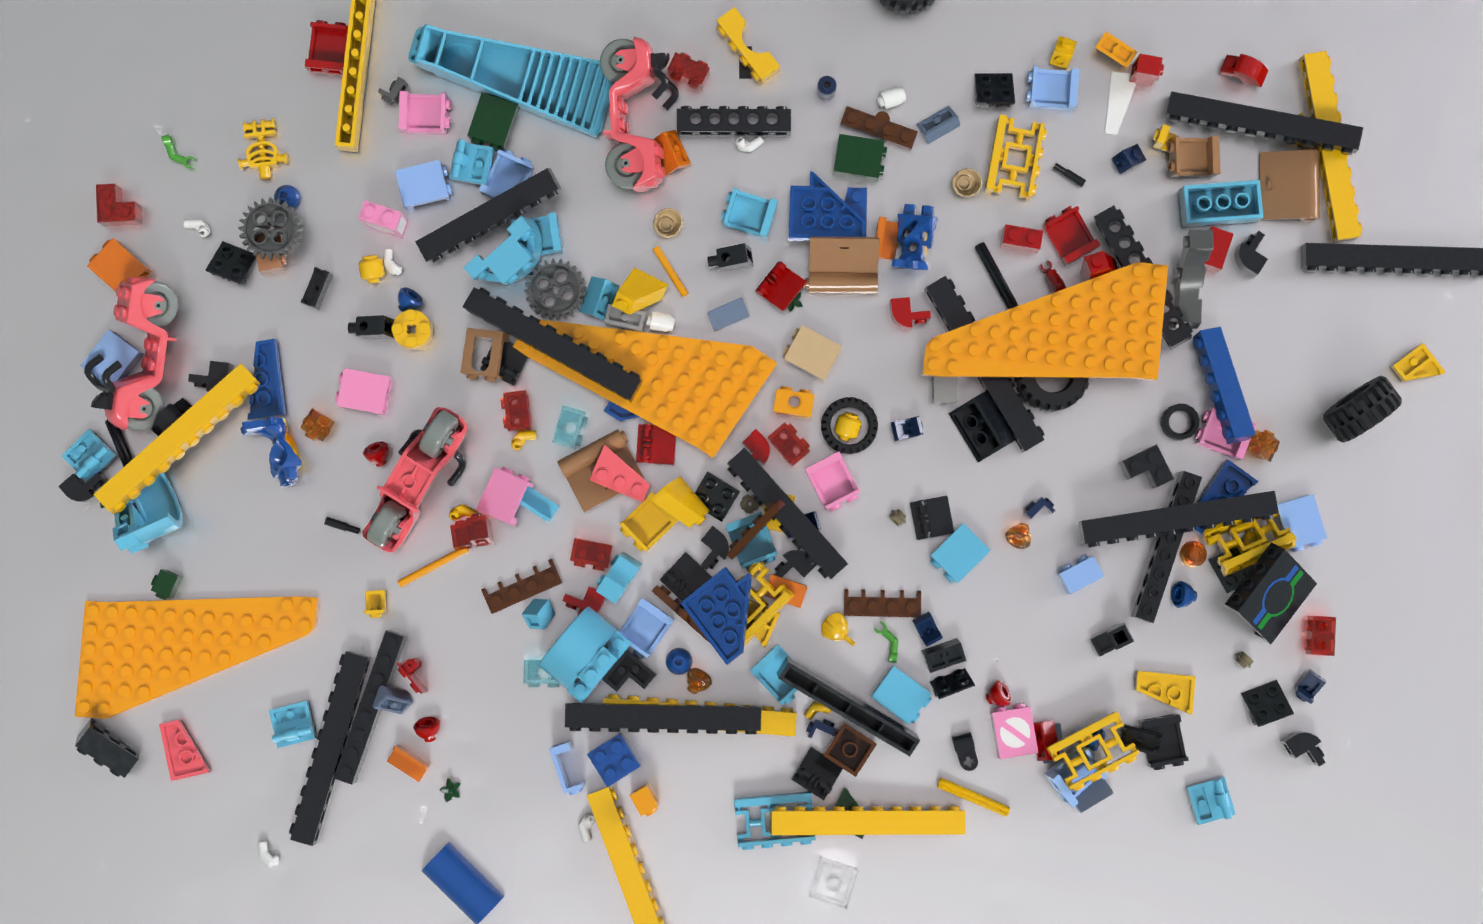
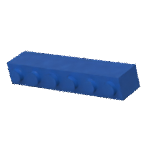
[1193,327,1256,444]

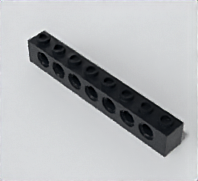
[1094,205,1193,350]
[1131,471,1202,623]

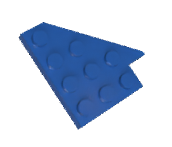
[788,171,866,241]
[681,567,752,665]

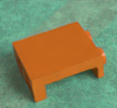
[87,238,152,292]

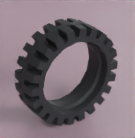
[821,397,878,454]

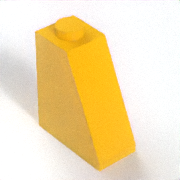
[612,267,668,315]
[651,476,709,528]

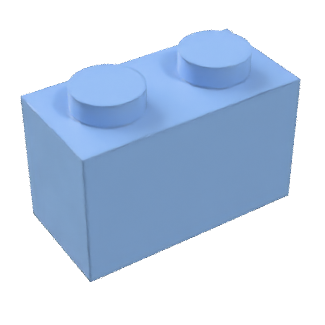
[1057,554,1104,594]

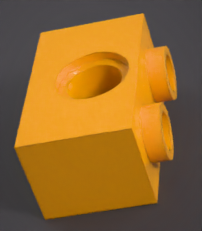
[773,386,815,419]
[629,783,660,817]

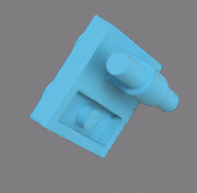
[449,139,495,185]
[61,429,118,482]
[269,700,317,748]
[1186,776,1236,825]

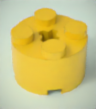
[392,309,433,350]

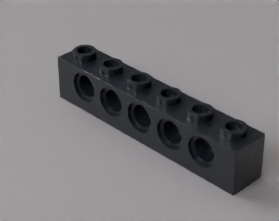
[677,106,791,136]

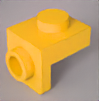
[1049,35,1077,69]
[1152,124,1177,152]
[364,590,387,618]

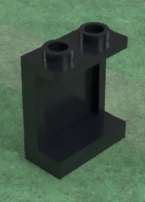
[1138,713,1189,770]

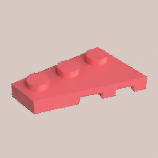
[589,444,650,502]
[159,719,211,781]

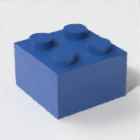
[587,732,642,787]

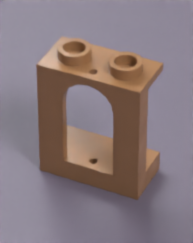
[460,328,509,382]

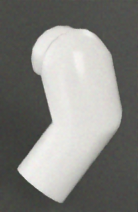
[735,135,764,152]
[183,219,210,237]
[383,249,402,275]
[578,813,596,843]
[257,841,279,867]

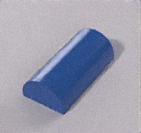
[421,842,504,924]

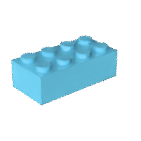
[1179,180,1264,228]

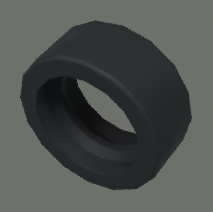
[1161,404,1200,440]

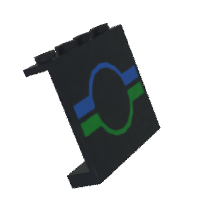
[1225,542,1317,644]

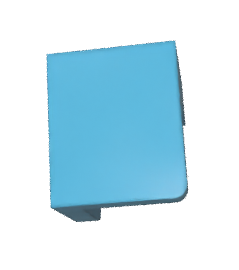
[522,599,555,629]

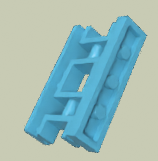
[734,791,816,850]

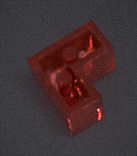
[96,184,142,227]
[450,513,494,550]

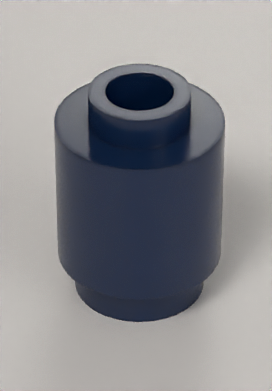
[817,76,837,99]

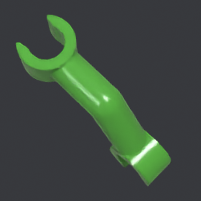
[161,134,197,169]
[874,621,898,663]

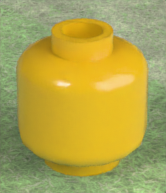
[358,255,385,283]
[834,412,862,441]

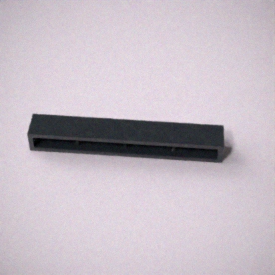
[415,168,562,263]
[727,448,848,579]
[334,630,408,785]
[776,657,920,757]

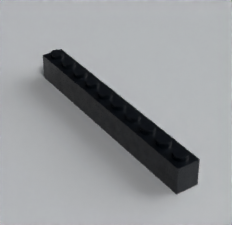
[1165,91,1363,155]
[1301,243,1483,277]
[924,276,1045,453]
[463,287,643,402]
[1079,491,1279,548]
[289,651,371,846]
[565,703,761,734]

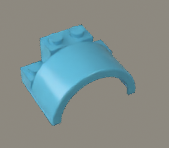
[463,216,542,285]
[112,473,183,554]
[539,606,632,704]

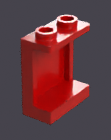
[305,20,348,75]
[1042,206,1100,267]

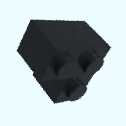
[1118,444,1174,488]
[602,649,658,692]

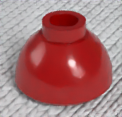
[363,441,389,467]
[986,680,1011,707]
[413,716,440,742]

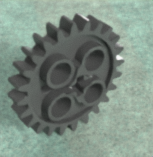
[238,197,303,261]
[524,258,587,321]

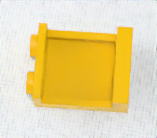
[619,492,679,552]

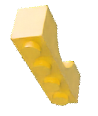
[716,7,780,84]

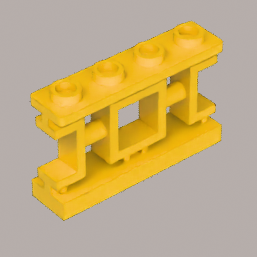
[984,114,1047,200]
[1203,510,1297,577]
[737,562,795,647]
[1046,711,1140,791]

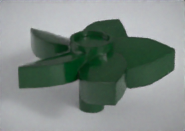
[788,292,803,312]
[440,778,461,802]

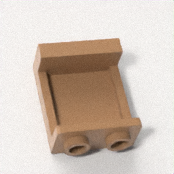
[1167,136,1221,177]

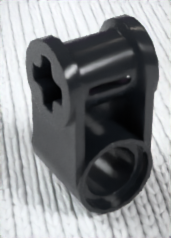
[952,732,978,771]

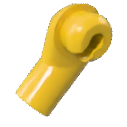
[511,430,537,450]
[449,504,479,521]
[803,701,832,720]

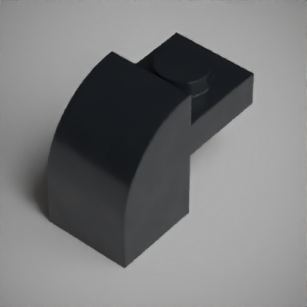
[1235,231,1268,278]
[188,361,234,392]
[152,398,192,436]
[58,472,108,502]
[700,526,729,570]
[774,550,817,578]
[1090,623,1134,657]
[1280,731,1326,767]

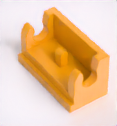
[1095,31,1137,68]

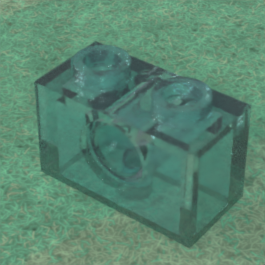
[552,406,588,450]
[523,659,560,687]

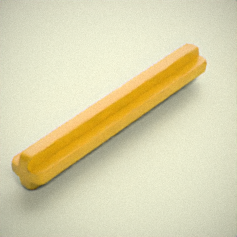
[937,778,1010,817]

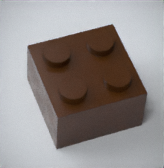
[822,721,877,777]

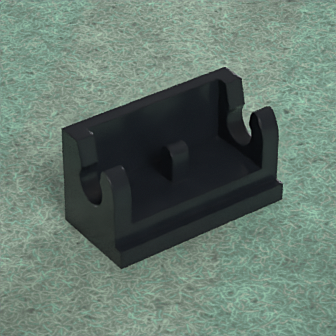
[300,267,333,310]
[921,638,967,673]
[1120,724,1163,756]

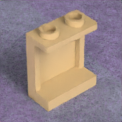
[782,325,842,382]

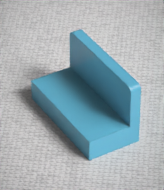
[579,276,619,321]
[520,486,560,522]

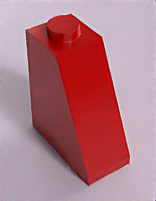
[1080,251,1120,282]

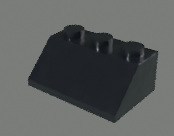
[948,391,1016,462]

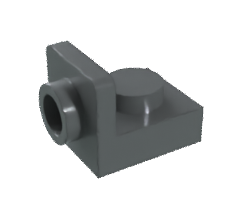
[378,77,408,105]

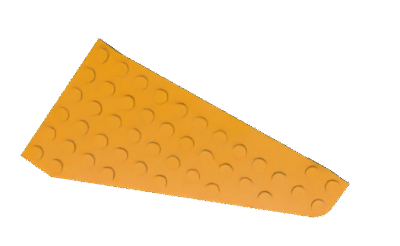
[922,262,1168,381]
[512,319,778,458]
[75,596,319,719]

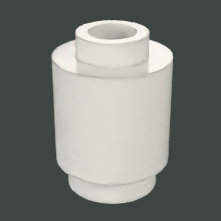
[877,86,906,110]
[646,311,675,333]

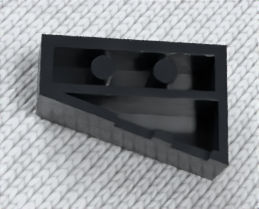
[75,718,140,778]

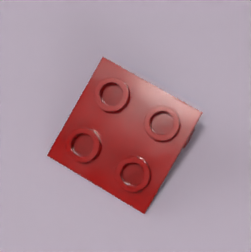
[755,261,807,312]
[636,424,676,465]
[397,658,428,694]

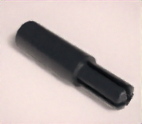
[1053,163,1086,187]
[324,517,360,534]

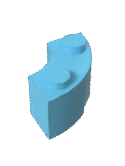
[596,552,642,604]

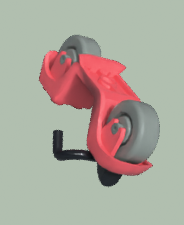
[600,37,679,192]
[84,276,178,431]
[362,407,467,552]

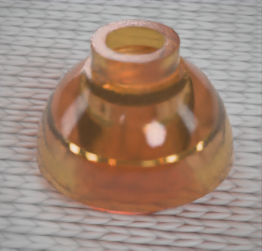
[1005,523,1032,549]
[1180,541,1207,568]
[687,668,712,694]

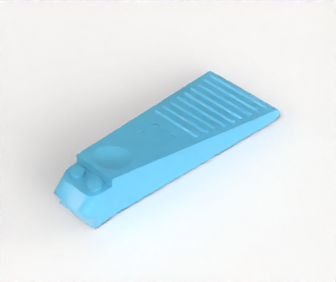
[408,24,613,138]

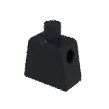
[707,243,754,271]
[348,315,395,339]

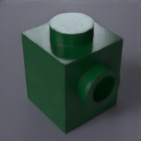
[151,569,183,600]

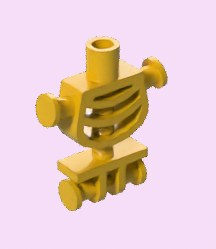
[238,118,289,180]

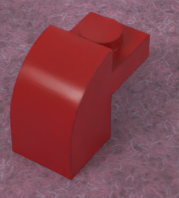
[1220,54,1269,87]
[889,297,931,330]
[742,429,770,464]
[562,586,606,615]

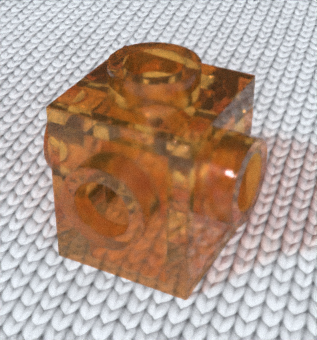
[300,408,335,441]
[1246,430,1280,462]

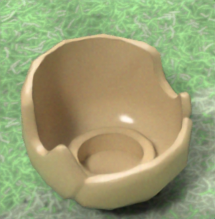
[952,168,983,197]
[653,208,683,238]

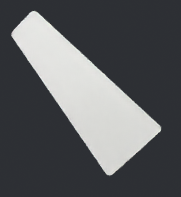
[1105,71,1136,135]

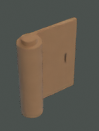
[1260,147,1320,221]
[805,237,879,294]
[557,429,645,513]

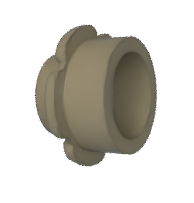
[740,495,759,513]
[888,509,906,527]
[1236,651,1254,669]

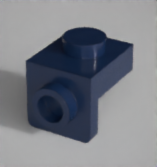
[1112,144,1146,174]
[891,416,923,441]
[1023,497,1056,519]
[912,611,943,646]
[1295,669,1326,704]
[806,718,837,739]

